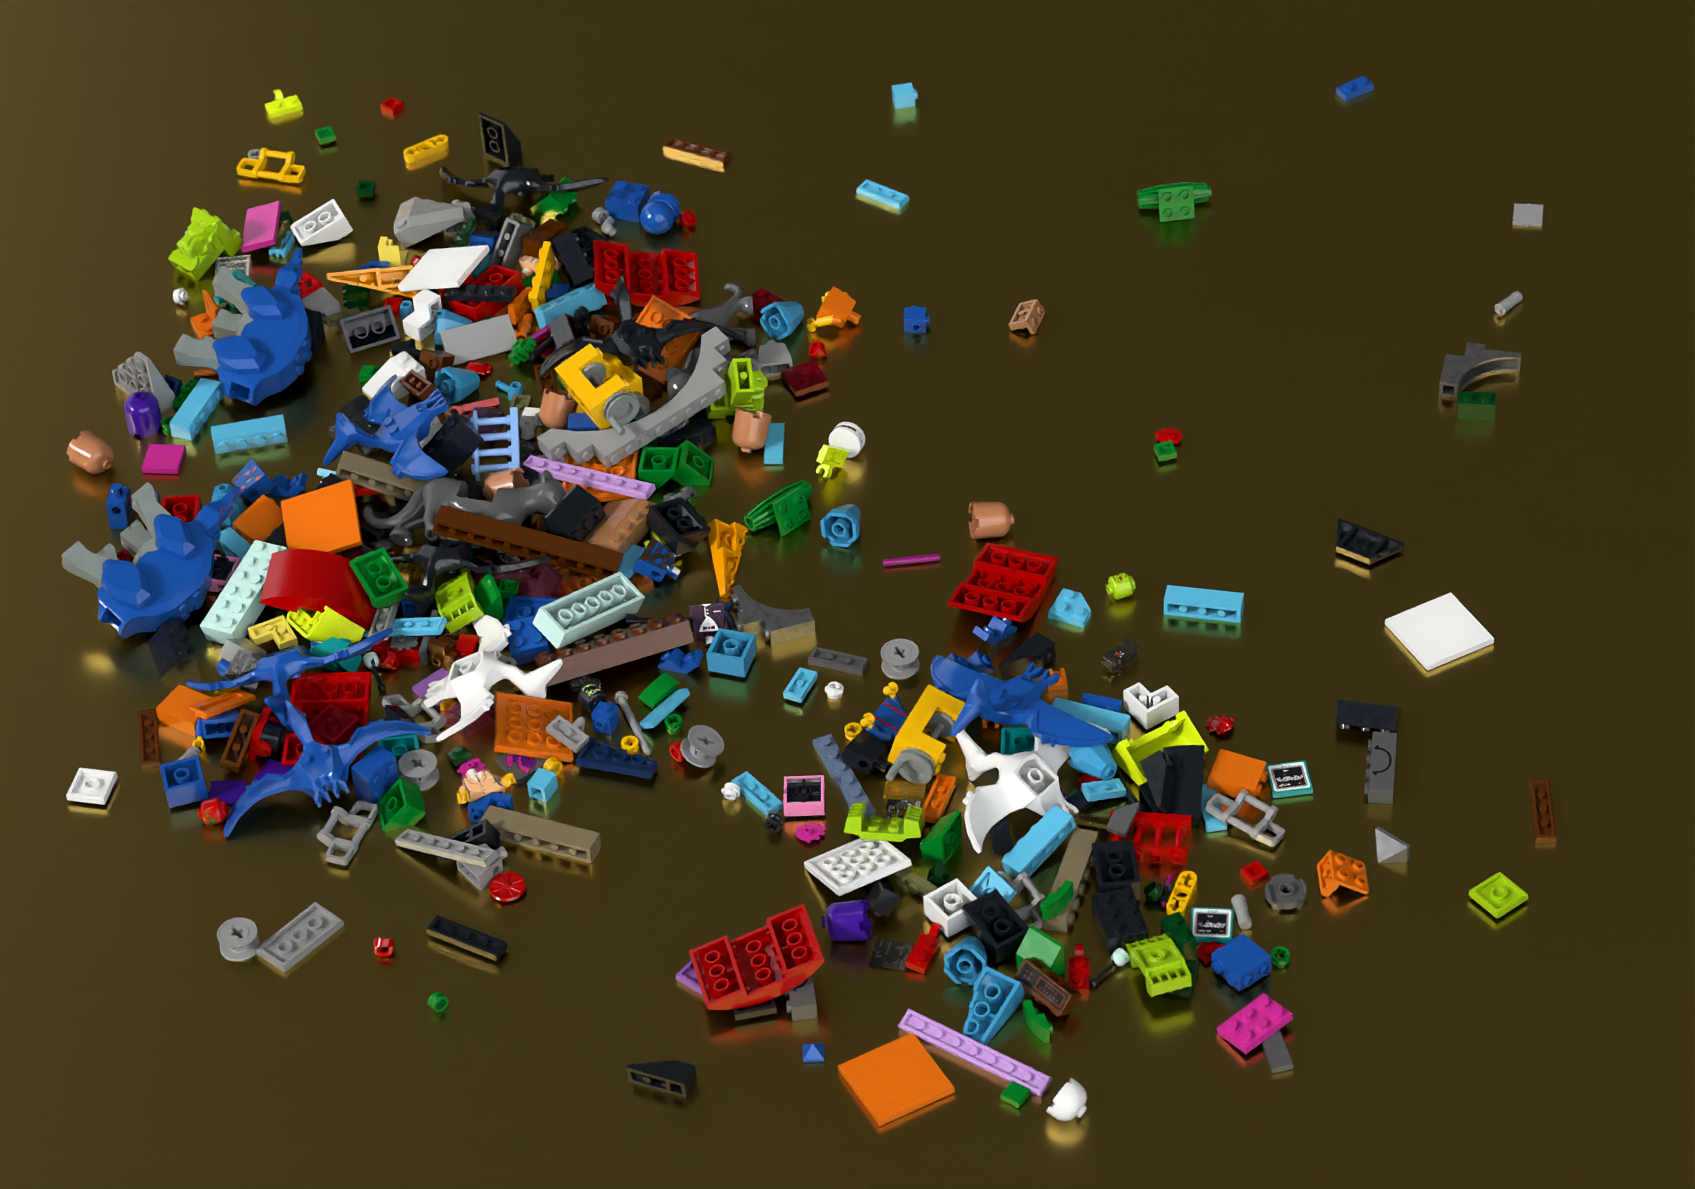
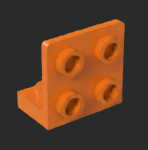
[492,287,532,325]
[190,290,220,340]
[1317,850,1369,897]

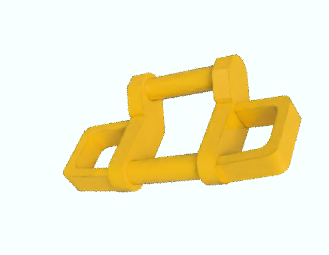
[236,148,306,183]

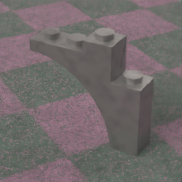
[1439,342,1521,398]
[731,585,816,646]

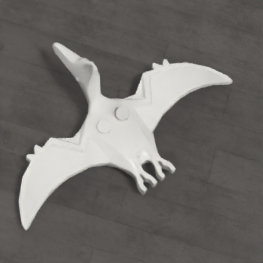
[424,615,563,741]
[956,722,1111,854]

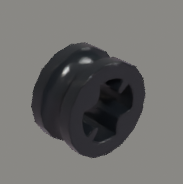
[764,813,784,833]

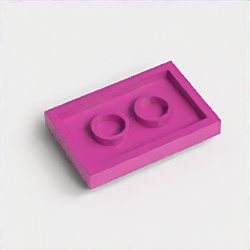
[1217,993,1293,1054]

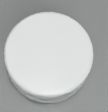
[829,422,865,458]

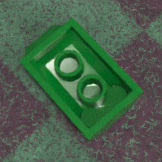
[349,547,409,609]

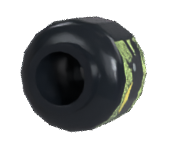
[578,684,607,713]

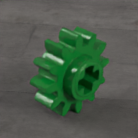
[508,336,537,365]

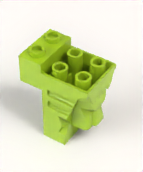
[168,207,242,281]
[706,358,768,419]

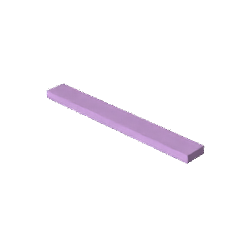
[521,455,656,500]
[898,1009,1052,1098]

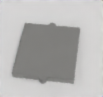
[1513,203,1543,227]

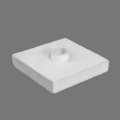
[66,768,118,805]

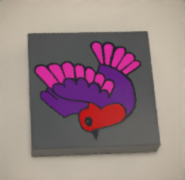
[496,753,547,785]

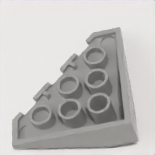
[394,197,465,248]
[112,351,175,414]

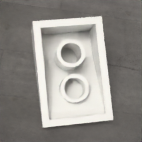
[290,199,353,246]
[362,351,426,400]

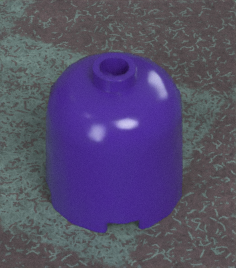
[124,391,162,438]
[821,899,872,941]

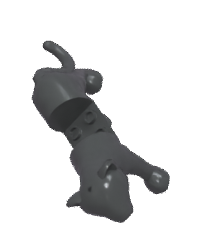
[666,283,759,402]
[363,470,567,564]

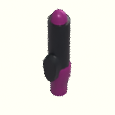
[1160,875,1175,908]

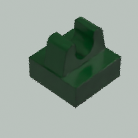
[926,861,950,888]

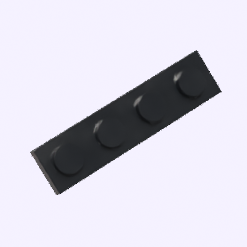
[444,284,517,303]
[426,915,508,961]

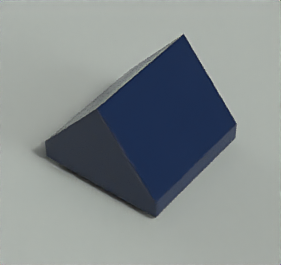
[164,374,183,397]

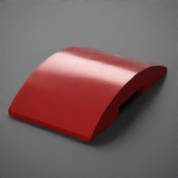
[592,240,700,307]
[947,542,1059,622]
[259,549,377,631]
[281,671,372,766]
[689,904,825,1010]

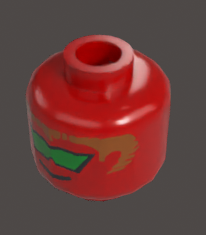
[198,798,229,825]

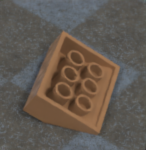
[582,498,656,554]

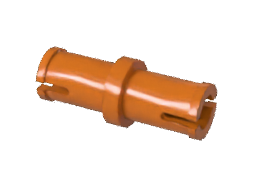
[516,313,534,341]

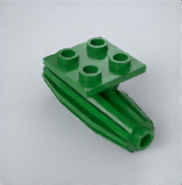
[1137,182,1212,222]
[743,480,813,536]

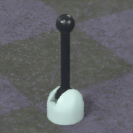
[363,652,386,692]
[1089,948,1130,987]

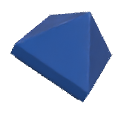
[803,1043,824,1062]

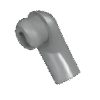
[601,217,617,237]

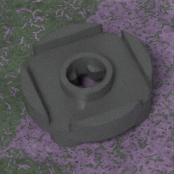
[661,486,698,503]
[1265,873,1307,910]

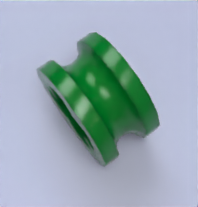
[160,416,173,433]
[664,714,683,733]
[1271,946,1290,966]
[428,991,449,1012]

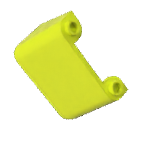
[286,606,365,644]
[1111,710,1209,787]

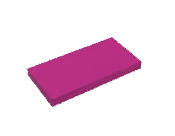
[241,201,282,253]

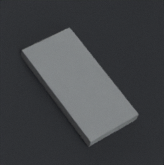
[439,314,517,366]
[255,902,344,973]

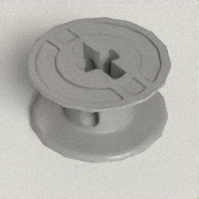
[880,639,920,679]
[680,725,724,768]
[398,749,439,791]
[217,917,260,961]

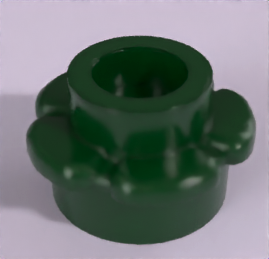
[1143,882,1163,901]

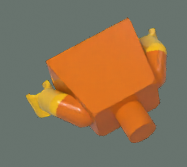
[806,286,862,332]

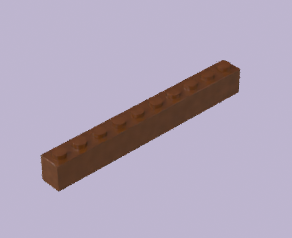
[433,505,624,579]

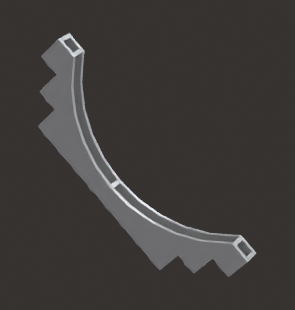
[537,326,731,469]

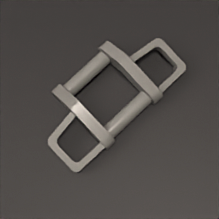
[382,694,447,744]
[1205,789,1285,847]
[317,801,378,865]
[997,871,1047,929]

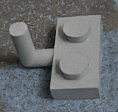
[546,715,589,753]

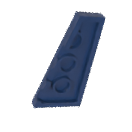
[576,737,658,779]

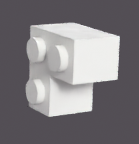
[402,288,442,342]
[1123,682,1179,730]

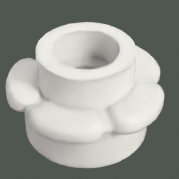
[173,288,188,305]
[825,681,844,699]
[721,783,740,800]

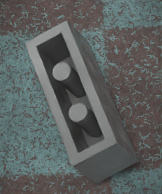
[488,217,531,270]

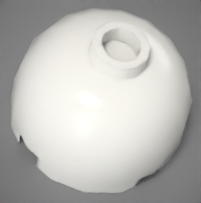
[1046,1077,1087,1121]

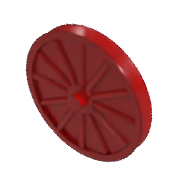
[489,872,526,901]

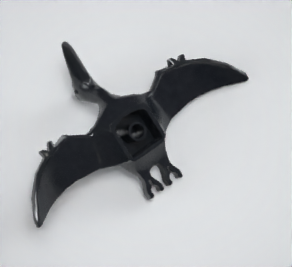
[439,166,609,231]
[540,275,742,378]
[358,535,553,618]

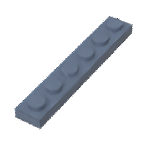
[813,734,876,818]

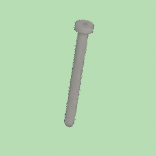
[613,691,652,756]

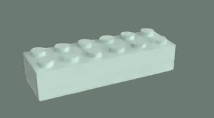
[200,540,288,644]
[533,572,645,649]

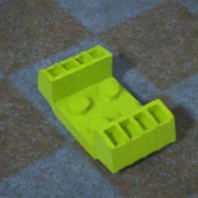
[435,570,484,634]
[844,802,925,842]
[1126,934,1192,997]

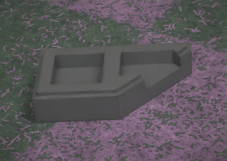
[1106,802,1140,837]

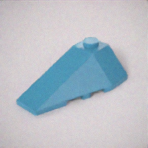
[962,966,1026,1046]

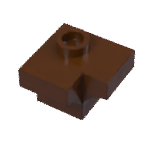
[589,315,621,340]
[418,348,455,381]
[428,635,458,670]

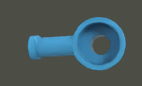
[399,300,415,320]
[495,380,526,401]

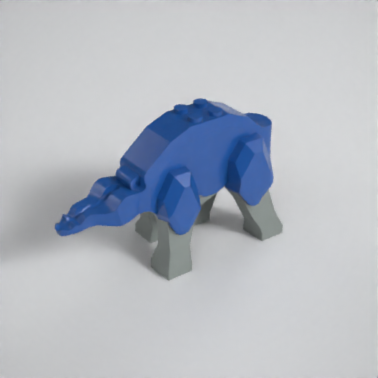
[173,248,312,406]
[61,482,240,639]

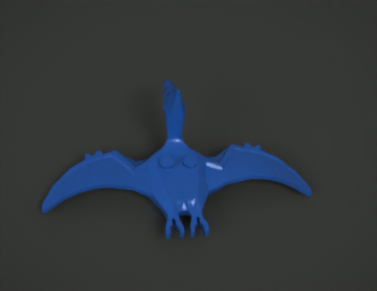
[323,374,450,480]
[184,628,393,732]
[930,655,1114,747]
[224,700,431,838]

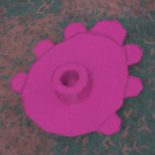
[457,758,486,778]
[796,823,826,844]

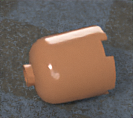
[539,388,578,430]
[732,408,772,453]
[66,430,114,475]
[482,468,529,502]
[968,502,1014,539]

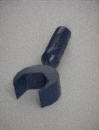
[715,598,737,631]

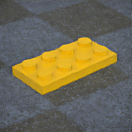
[528,241,556,319]

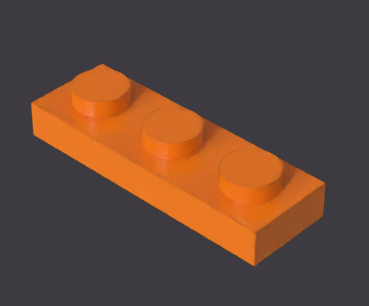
[923,773,957,824]

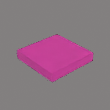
[141,444,186,474]

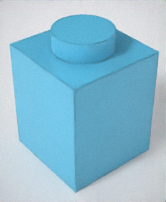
[892,83,918,109]
[527,768,558,803]

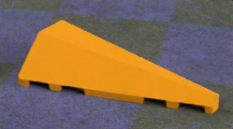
[326,265,418,298]
[707,519,748,597]

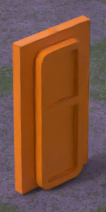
[189,688,256,719]

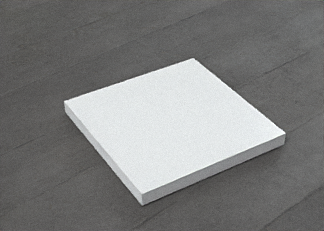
[398,245,490,292]
[1385,592,1494,671]
[804,838,912,896]

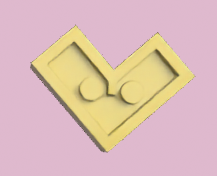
[378,237,408,268]
[248,615,298,650]

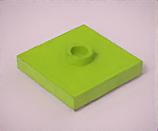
[1469,871,1528,919]

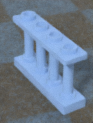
[470,407,520,481]

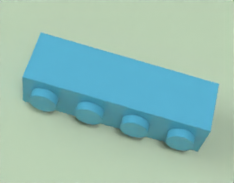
[534,282,607,329]
[169,378,224,441]
[211,414,288,454]
[1164,585,1244,623]
[1051,697,1131,744]
[1001,805,1076,878]

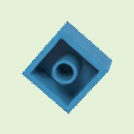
[706,628,757,677]

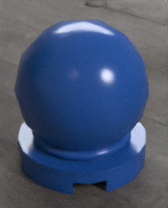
[640,191,681,235]

